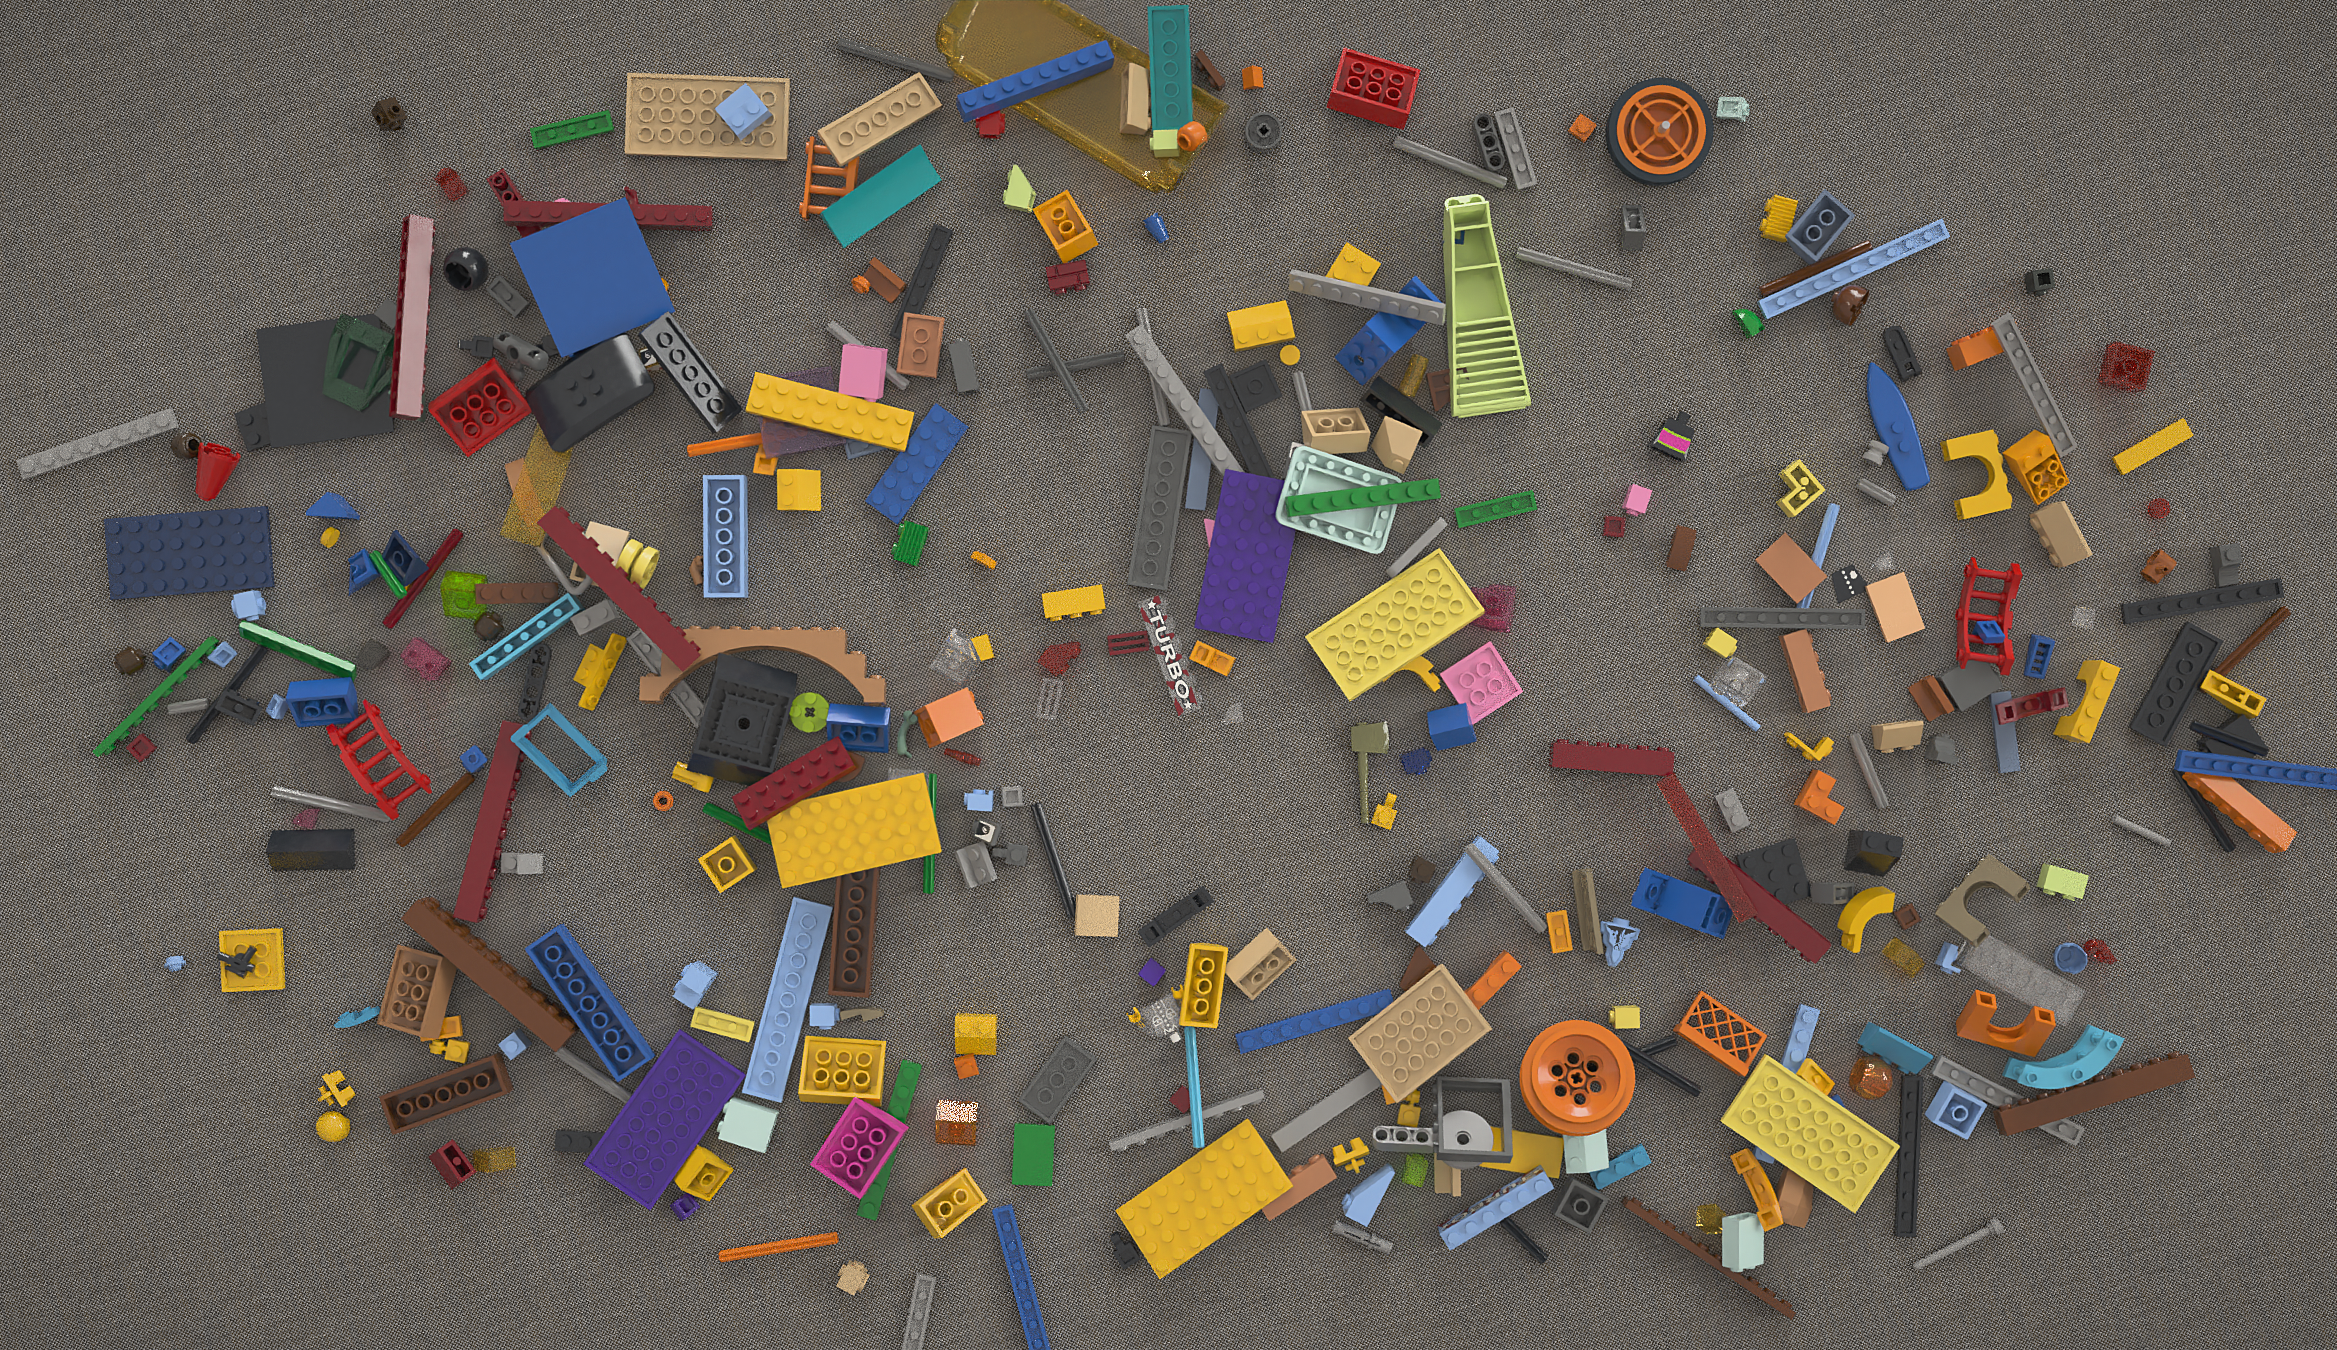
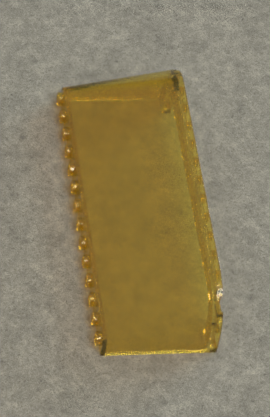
[935,0,1230,193]

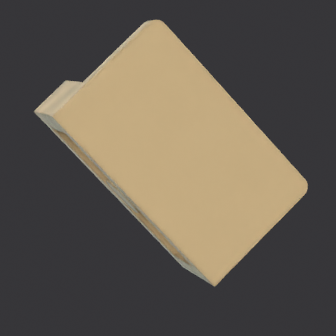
[1434,1153,1461,1196]

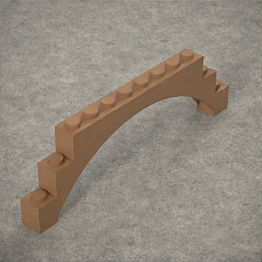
[639,626,887,706]

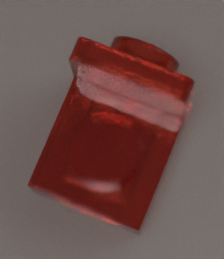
[434,167,469,202]
[2082,939,2117,965]

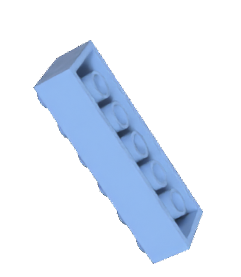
[703,475,748,598]

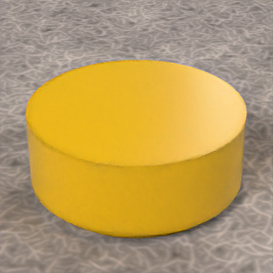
[1280,345,1300,366]
[320,527,340,548]

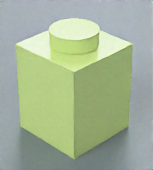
[1150,129,1179,157]

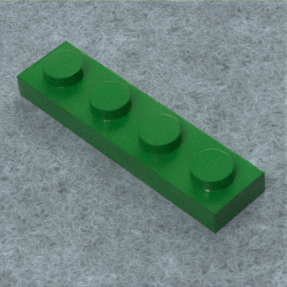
[530,110,615,150]
[1454,490,1538,528]

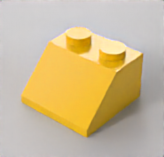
[777,469,821,511]
[955,1013,997,1055]
[673,1145,734,1201]

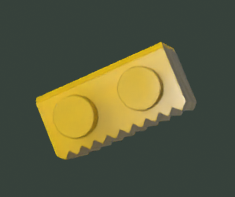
[1759,195,1798,243]

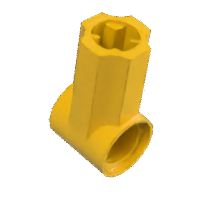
[672,761,714,793]

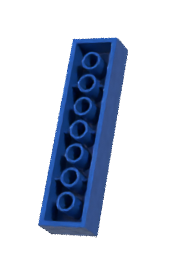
[525,923,656,1082]

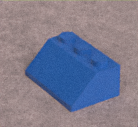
[286,677,358,727]
[827,703,891,753]

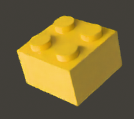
[1326,242,1381,286]
[698,835,758,893]

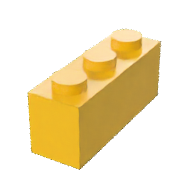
[1042,585,1106,622]

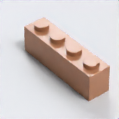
[1778,629,1831,713]
[1262,1153,1337,1221]

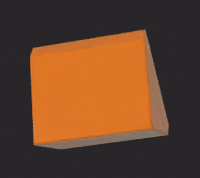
[1242,65,1264,90]

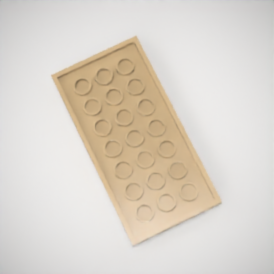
[625,73,790,161]

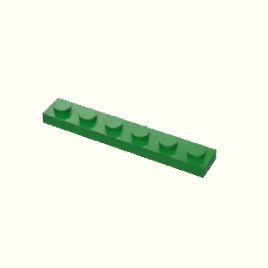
[239,620,357,681]

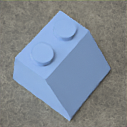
[715,83,772,140]

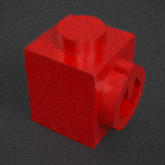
[976,110,1005,139]

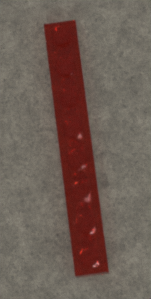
[1656,772,1758,923]

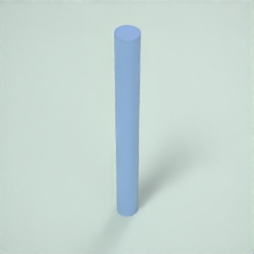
[1693,675,1760,732]

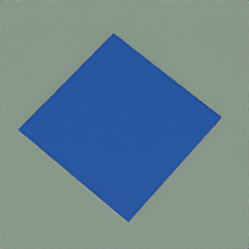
[510,197,675,357]

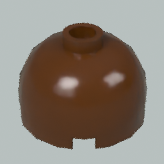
[1831,285,1870,326]

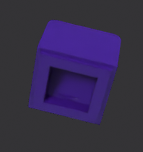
[1138,958,1166,987]
[669,1192,700,1221]

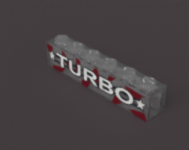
[1137,594,1204,716]

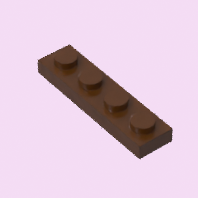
[474,582,559,604]

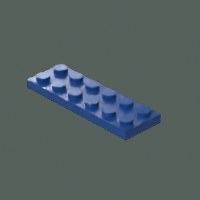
[865,403,969,525]

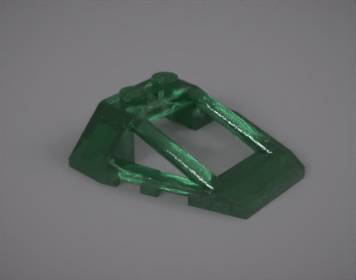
[323,314,394,412]

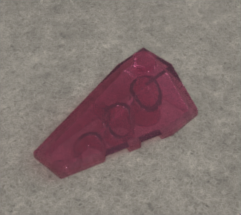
[1469,584,1516,633]

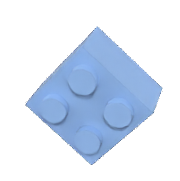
[1924,1080,1987,1139]

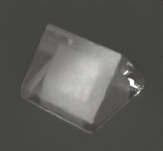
[1871,552,1895,571]

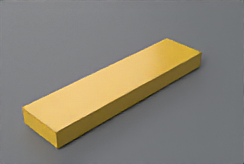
[2112,418,2194,475]

